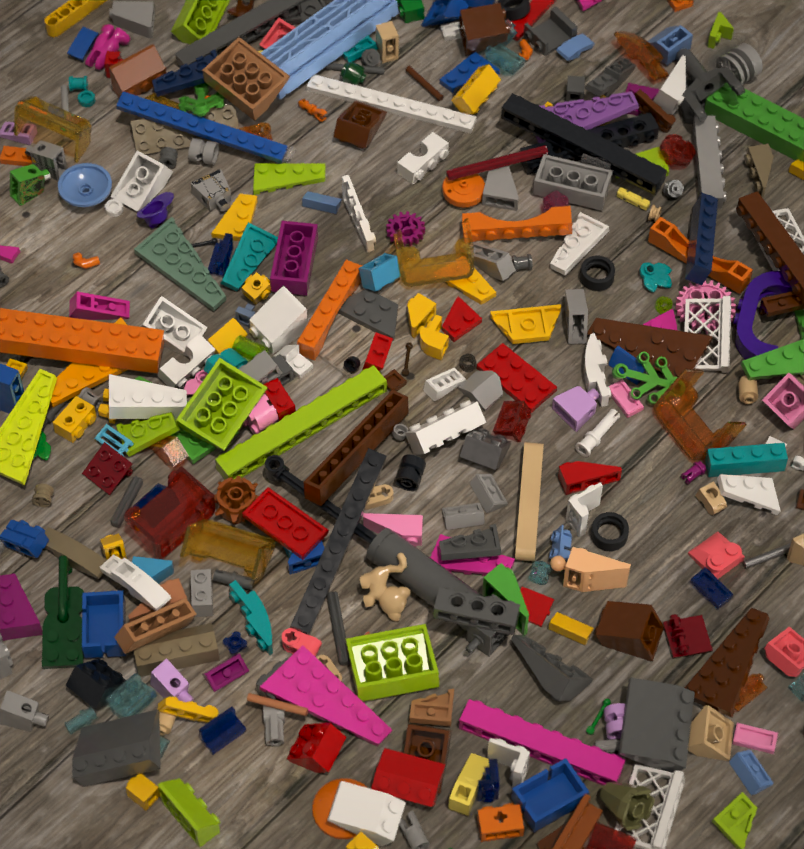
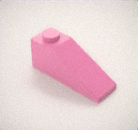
[363,513,423,546]

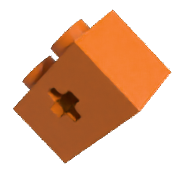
[477,803,524,842]

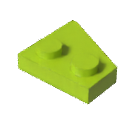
[712,792,757,849]

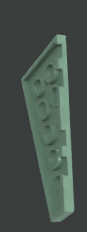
[134,217,226,311]

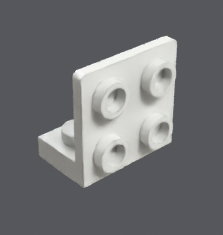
[566,483,603,537]
[487,738,530,788]

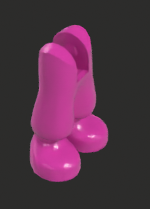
[85,24,130,70]

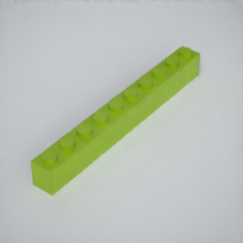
[215,365,387,480]

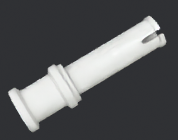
[575,409,620,457]

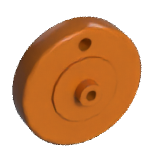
[442,174,485,208]

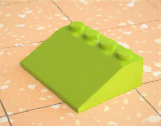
[176,358,268,451]
[346,624,439,701]

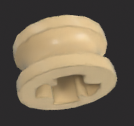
[648,205,662,222]

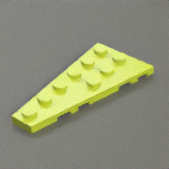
[0,369,57,485]

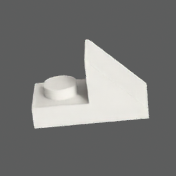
[273,345,313,379]

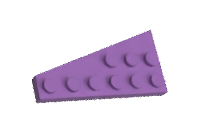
[535,91,639,143]

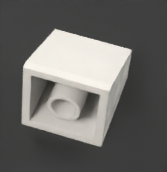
[249,286,308,354]

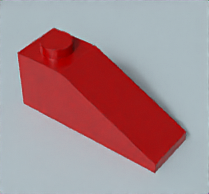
[558,461,622,495]

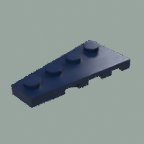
[152,49,217,97]

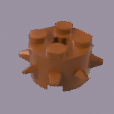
[209,476,259,524]

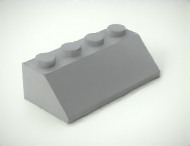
[533,154,613,211]

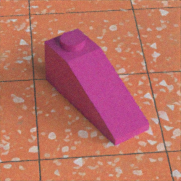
[69,291,130,320]

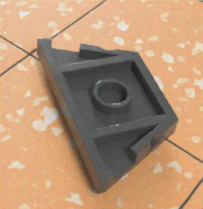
[338,289,398,341]

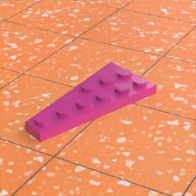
[259,645,393,747]

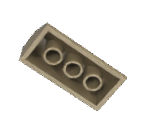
[134,623,220,677]

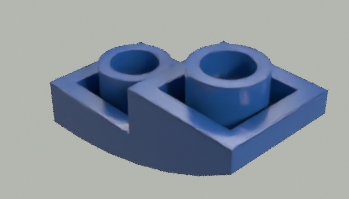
[67,27,99,62]

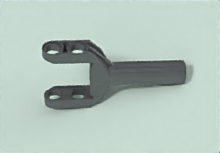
[676,48,746,122]

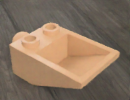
[550,547,631,592]

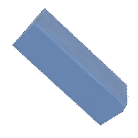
[302,191,342,214]
[729,750,774,795]

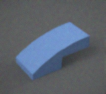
[556,34,594,61]

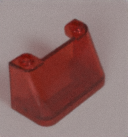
[124,466,215,559]

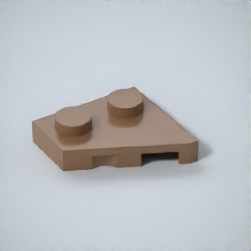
[409,689,454,726]

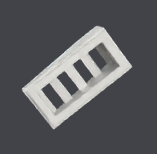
[423,368,466,401]

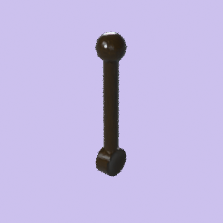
[402,342,413,377]

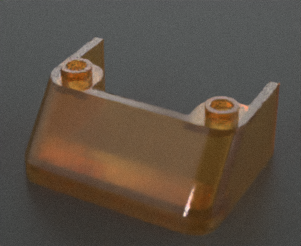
[654,369,747,461]

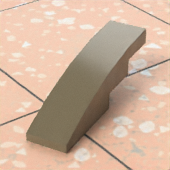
[45,527,107,579]

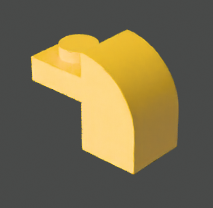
[420,314,449,360]

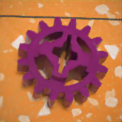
[386,211,425,247]

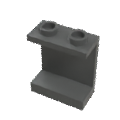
[523,7,577,56]

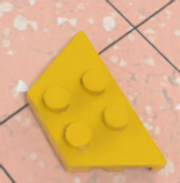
[490,304,561,344]

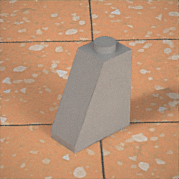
[109,1,155,39]
[482,165,519,211]
[565,289,588,344]

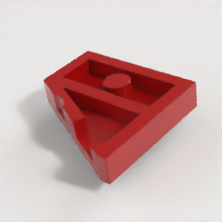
[442,296,482,342]

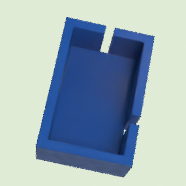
[82,590,126,658]
[511,758,589,832]

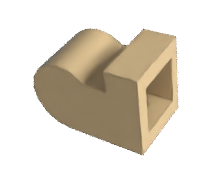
[695,481,727,515]

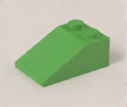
[482,563,529,635]

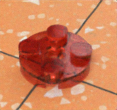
[659,134,695,166]

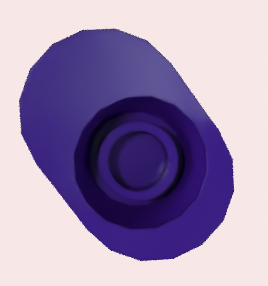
[137,192,174,228]

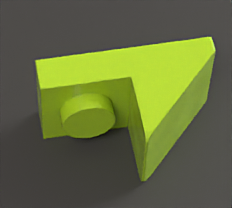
[708,12,734,49]

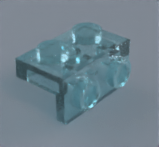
[486,44,525,75]
[105,673,158,718]

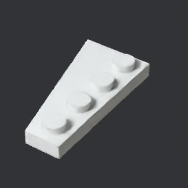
[342,175,376,252]

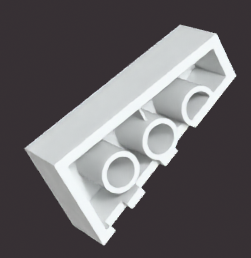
[109,374,187,419]

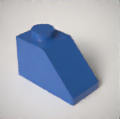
[288,541,325,575]

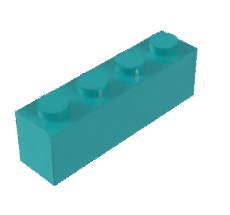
[705,443,788,477]

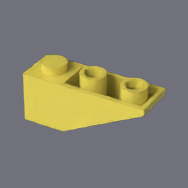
[449,753,491,816]

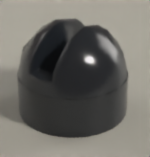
[344,356,361,372]

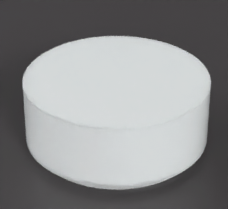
[105,199,123,217]

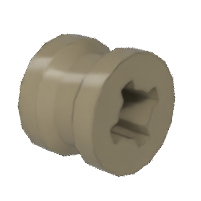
[32,484,54,507]

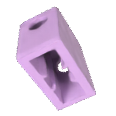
[552,386,600,432]
[150,658,194,702]

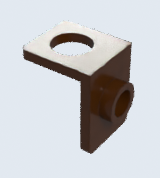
[227,0,254,17]

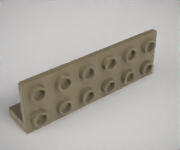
[131,104,240,155]

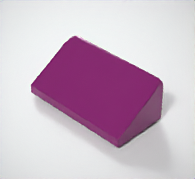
[202,653,249,692]

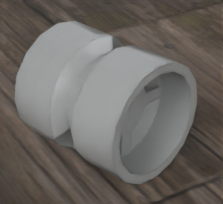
[188,138,219,165]

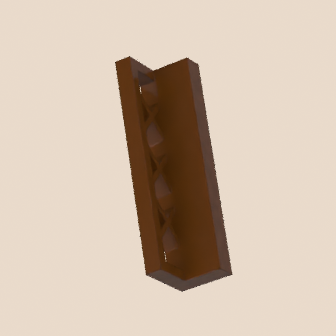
[759,291,804,317]

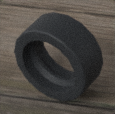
[497,0,531,21]
[580,255,615,291]
[591,512,629,551]

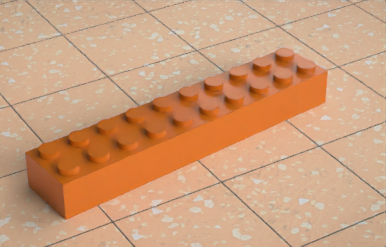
[0,308,164,374]

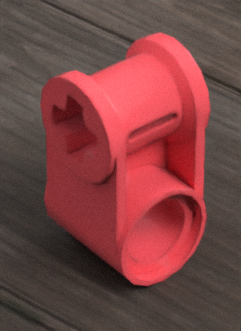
[282,628,322,657]

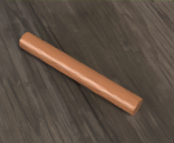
[247,693,308,716]

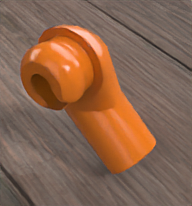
[518,39,533,61]
[72,253,100,269]

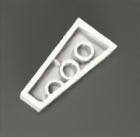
[405,400,486,454]

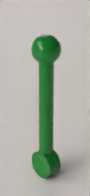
[586,698,611,735]

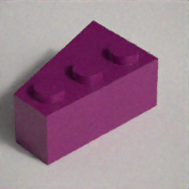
[0,573,43,641]

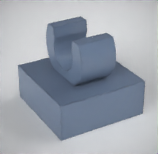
[235,303,255,328]

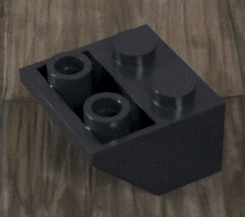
[65,659,128,709]

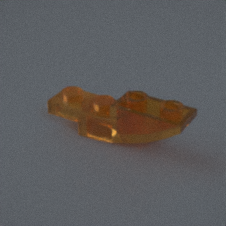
[614,31,669,81]

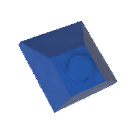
[421,0,469,27]

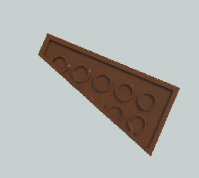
[587,318,713,386]
[685,608,770,718]

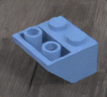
[643,25,693,66]

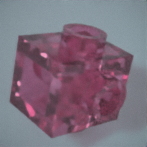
[543,190,569,213]

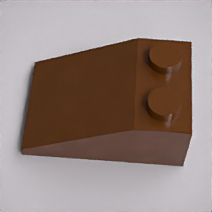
[333,100,387,148]
[404,724,452,794]

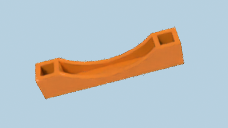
[462,206,572,242]
[648,217,753,294]
[297,260,362,361]

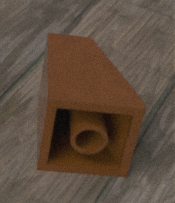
[458,3,510,56]
[595,601,664,661]

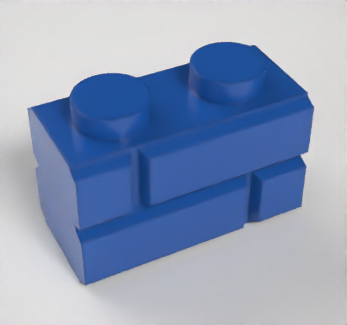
[0,520,49,558]

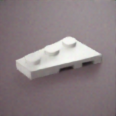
[717,474,781,515]

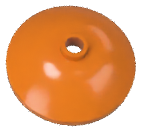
[312,778,368,839]

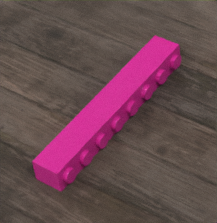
[459,699,625,785]

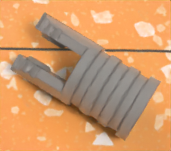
[399,811,430,849]

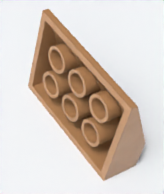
[202,37,290,121]

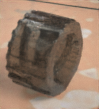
[459,354,476,372]

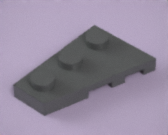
[439,524,501,561]

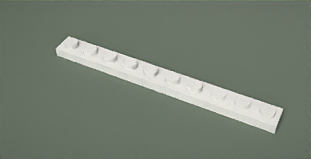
[307,75,476,134]

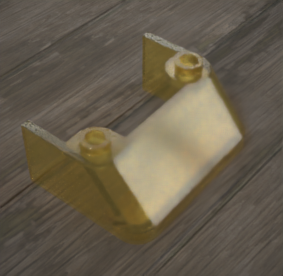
[14,96,91,163]
[393,218,474,287]
[180,519,276,580]

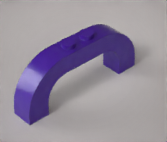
[733,271,792,360]

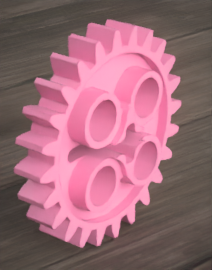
[675,280,736,335]

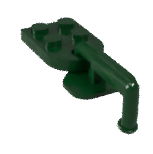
[42,555,84,669]

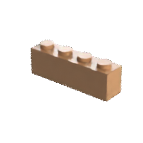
[114,598,197,654]

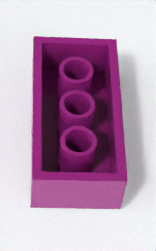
[270,221,318,295]

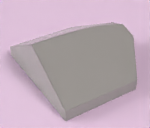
[458,370,503,411]

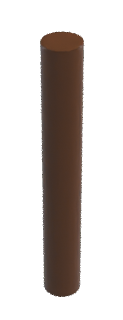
[405,66,444,101]

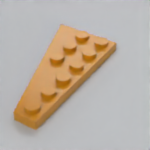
[50,317,127,408]

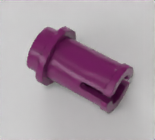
[681,461,706,484]

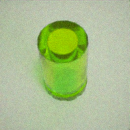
[232,335,269,360]

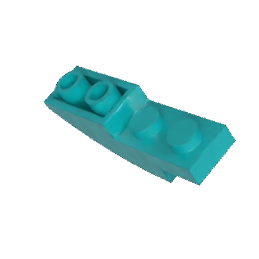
[229,580,273,656]

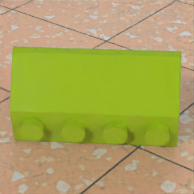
[171,0,230,44]

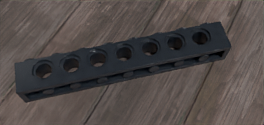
[520,112,659,175]

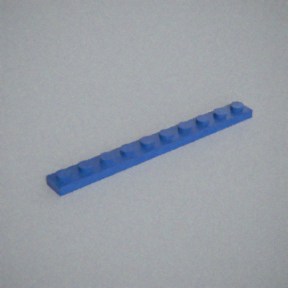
[116,91,288,164]

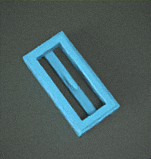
[94,424,134,456]

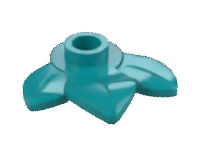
[639,262,672,293]

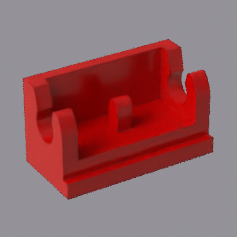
[362,332,393,372]

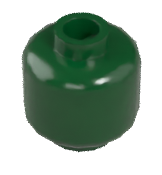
[340,62,366,86]

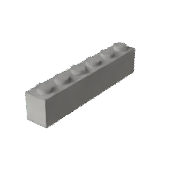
[692,116,727,209]

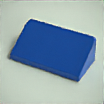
[608,346,646,385]

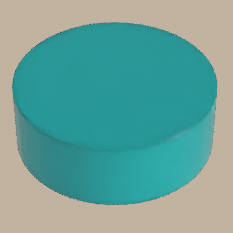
[78,90,96,107]

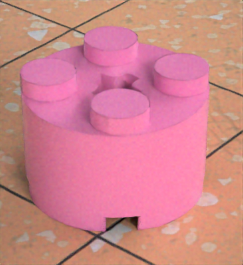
[243,394,278,434]

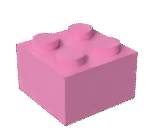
[762,373,804,429]

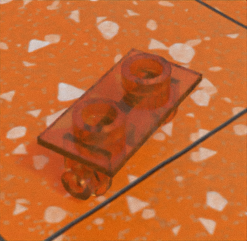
[734,673,768,712]

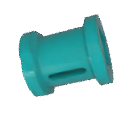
[69,76,88,91]

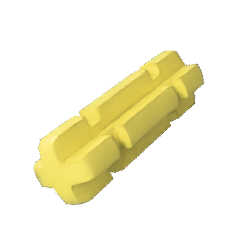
[617,187,650,210]

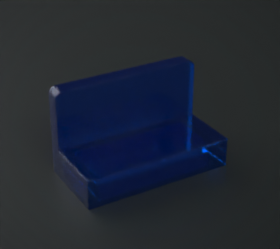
[199,706,246,755]

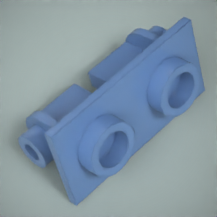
[549,525,572,567]

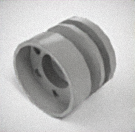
[716,43,763,85]

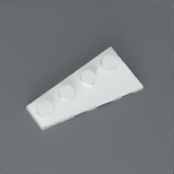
[550,212,609,275]

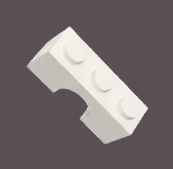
[397,132,449,184]
[158,334,215,389]

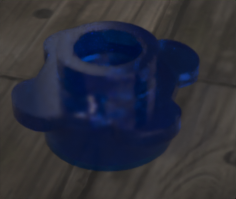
[223,631,247,654]

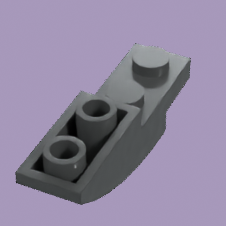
[585,58,636,98]

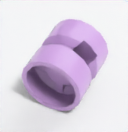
[604,703,625,740]

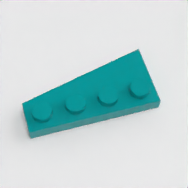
[220,222,278,292]

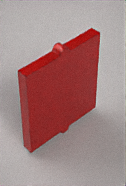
[520,586,554,627]

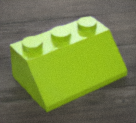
[158,778,220,848]

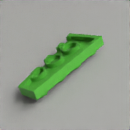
[741,339,804,380]

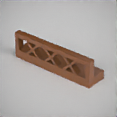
[552,793,603,849]

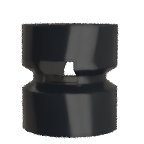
[395,454,426,491]

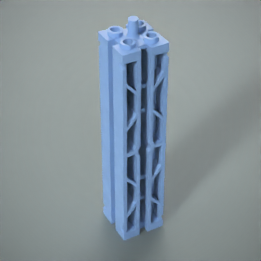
[261,0,399,100]

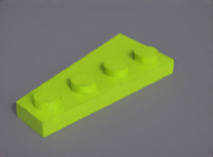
[253,163,326,195]

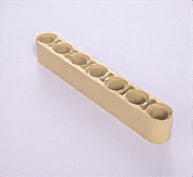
[515,442,544,562]

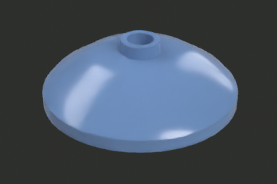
[58,163,112,207]

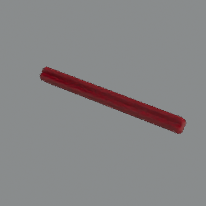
[446,145,548,180]

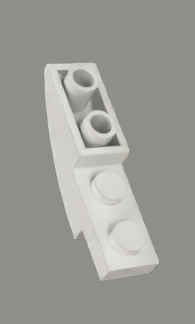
[584,333,611,407]
[99,554,171,611]

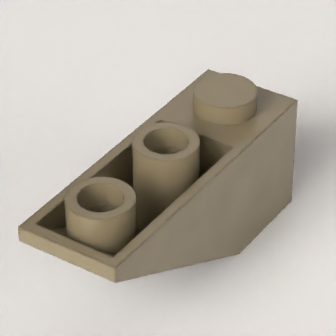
[744,144,774,198]

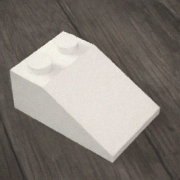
[653,55,686,115]
[110,151,173,212]
[140,296,208,357]
[327,781,406,847]

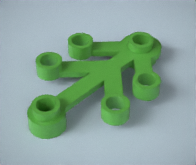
[178,83,225,117]
[612,352,684,405]

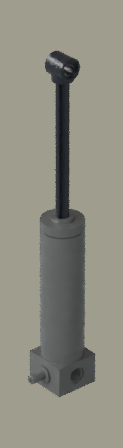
[265,455,509,657]

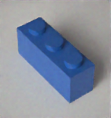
[0,364,24,414]

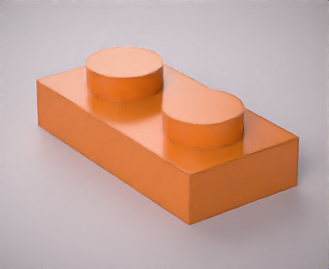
[0,146,33,166]

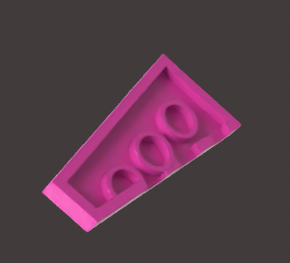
[430,534,515,576]

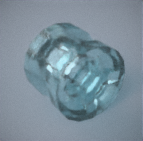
[529,561,552,585]

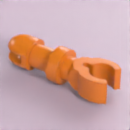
[298,99,327,122]

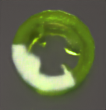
[655,296,673,314]

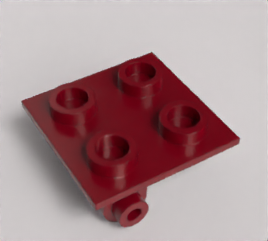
[82,442,133,495]
[663,614,713,658]

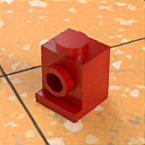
[104,51,124,78]

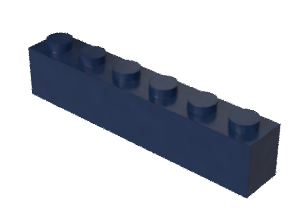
[685,193,718,285]

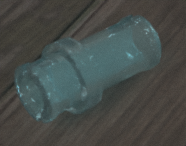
[64,706,98,734]

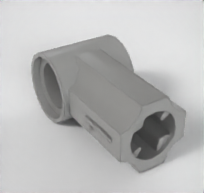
[263,705,285,747]

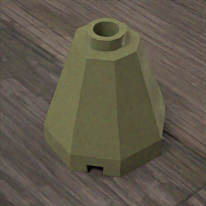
[600,782,655,831]

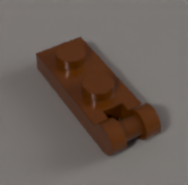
[634,89,676,133]

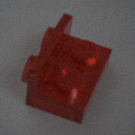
[493,401,531,442]
[586,822,638,849]

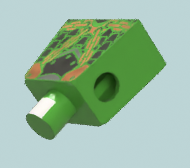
[10,164,51,206]

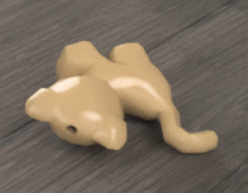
[360,553,410,622]

